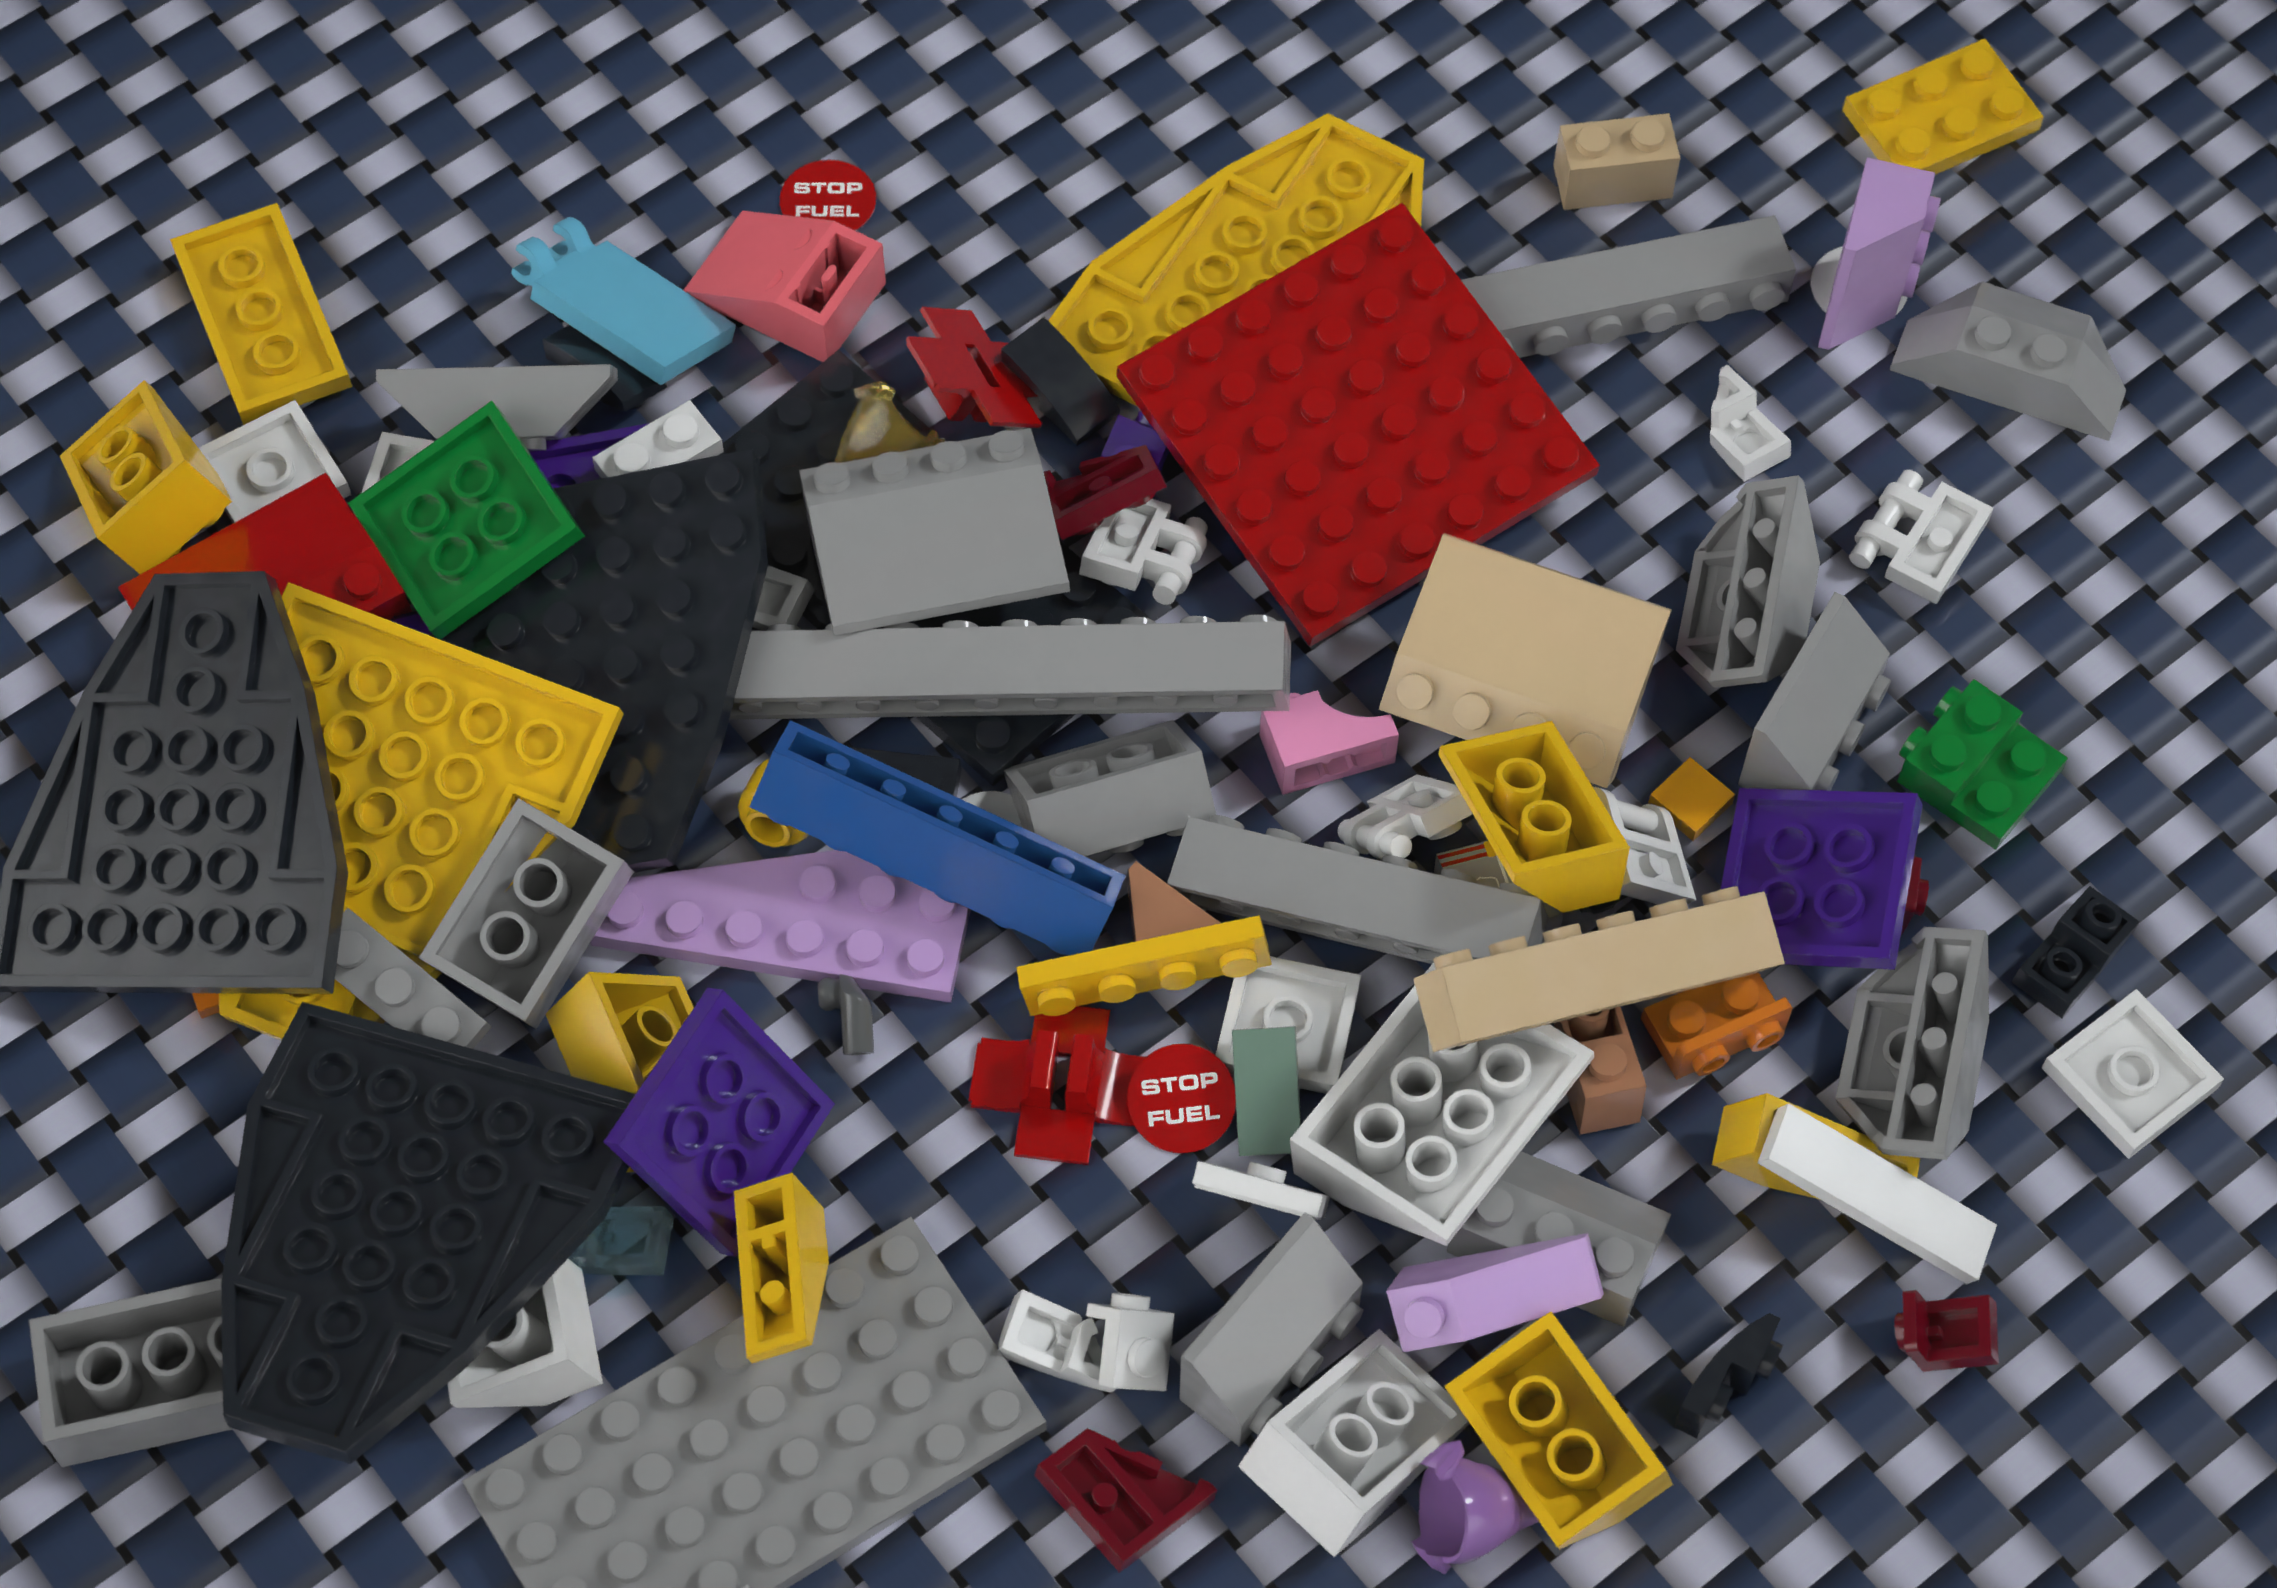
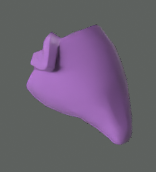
[1411,1440,1539,1574]

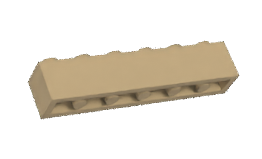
[1413,886,1785,1053]

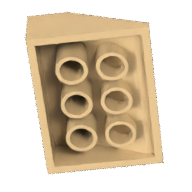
[1378,533,1672,788]

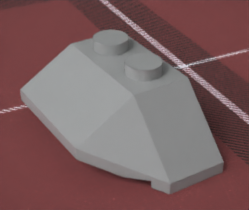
[1890,282,2126,441]
[376,364,618,451]
[1676,475,1820,688]
[1835,927,1989,1160]

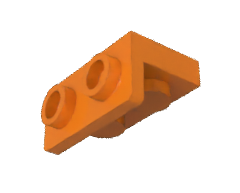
[1641,972,1793,1080]

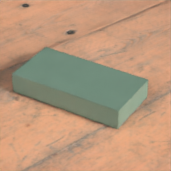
[1232,1026,1301,1156]

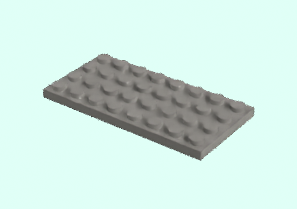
[462,1217,1047,1588]

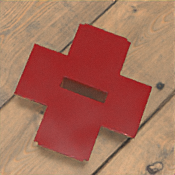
[906,307,1042,428]
[969,1006,1146,1165]

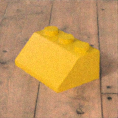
[1438,721,1630,913]
[545,972,694,1172]
[1444,1311,1673,1550]

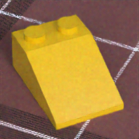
[60,380,232,574]

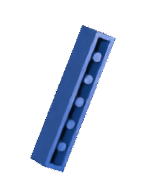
[749,720,1126,955]

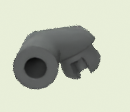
[818,974,874,1055]

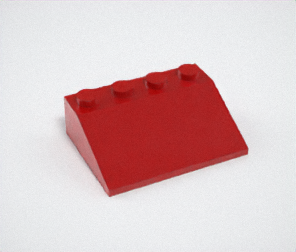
[118,472,412,620]

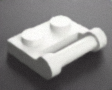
[1593,787,1696,904]

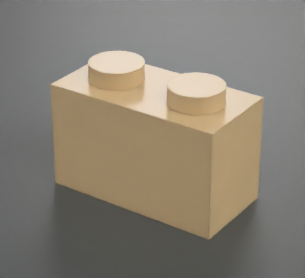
[1554,113,1680,210]

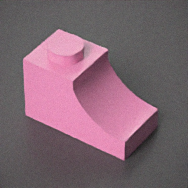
[1259,690,1399,795]

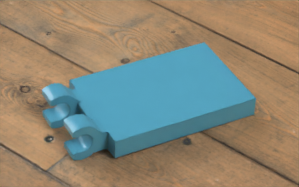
[511,217,736,385]

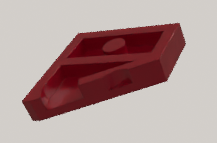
[1035,1428,1218,1573]

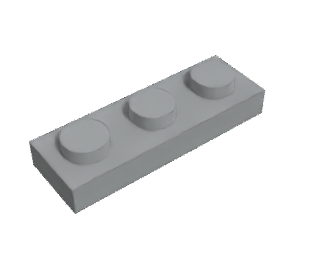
[335,908,492,1049]

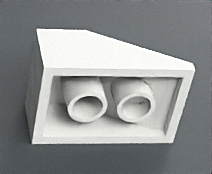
[1238,1329,1469,1557]

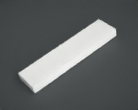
[1758,1103,1997,1284]

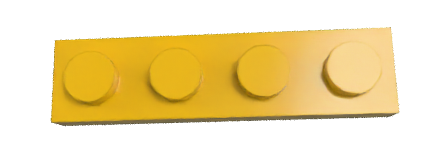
[1016,915,1272,1016]

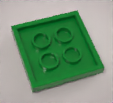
[348,400,585,640]

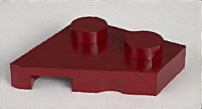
[1044,445,1167,540]

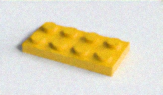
[170,203,352,425]

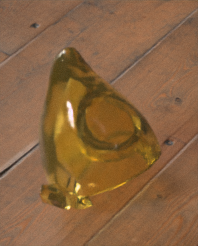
[834,381,945,463]

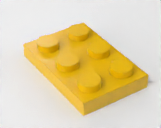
[1842,39,2044,175]

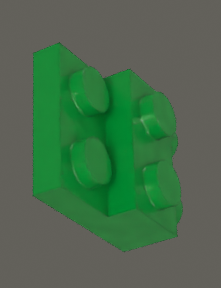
[1897,679,2068,850]

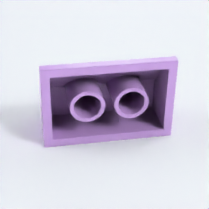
[1818,157,1941,350]

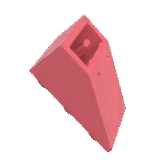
[684,211,886,362]

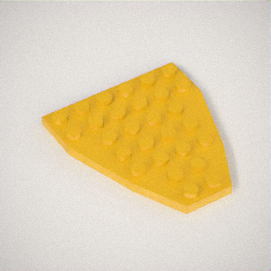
[1048,113,1424,407]
[219,582,624,1041]

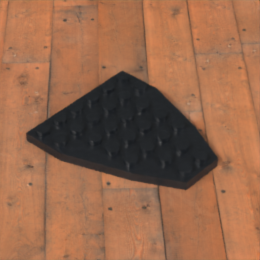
[429,449,768,873]
[0,571,348,994]
[221,1002,636,1464]

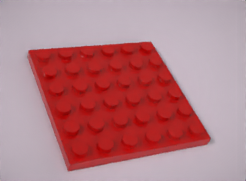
[1116,202,1600,647]

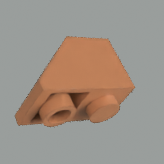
[1554,1007,1647,1135]

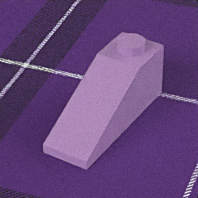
[1387,1233,1604,1352]

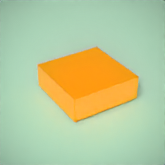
[1648,757,1735,841]

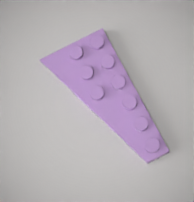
[590,850,971,1003]

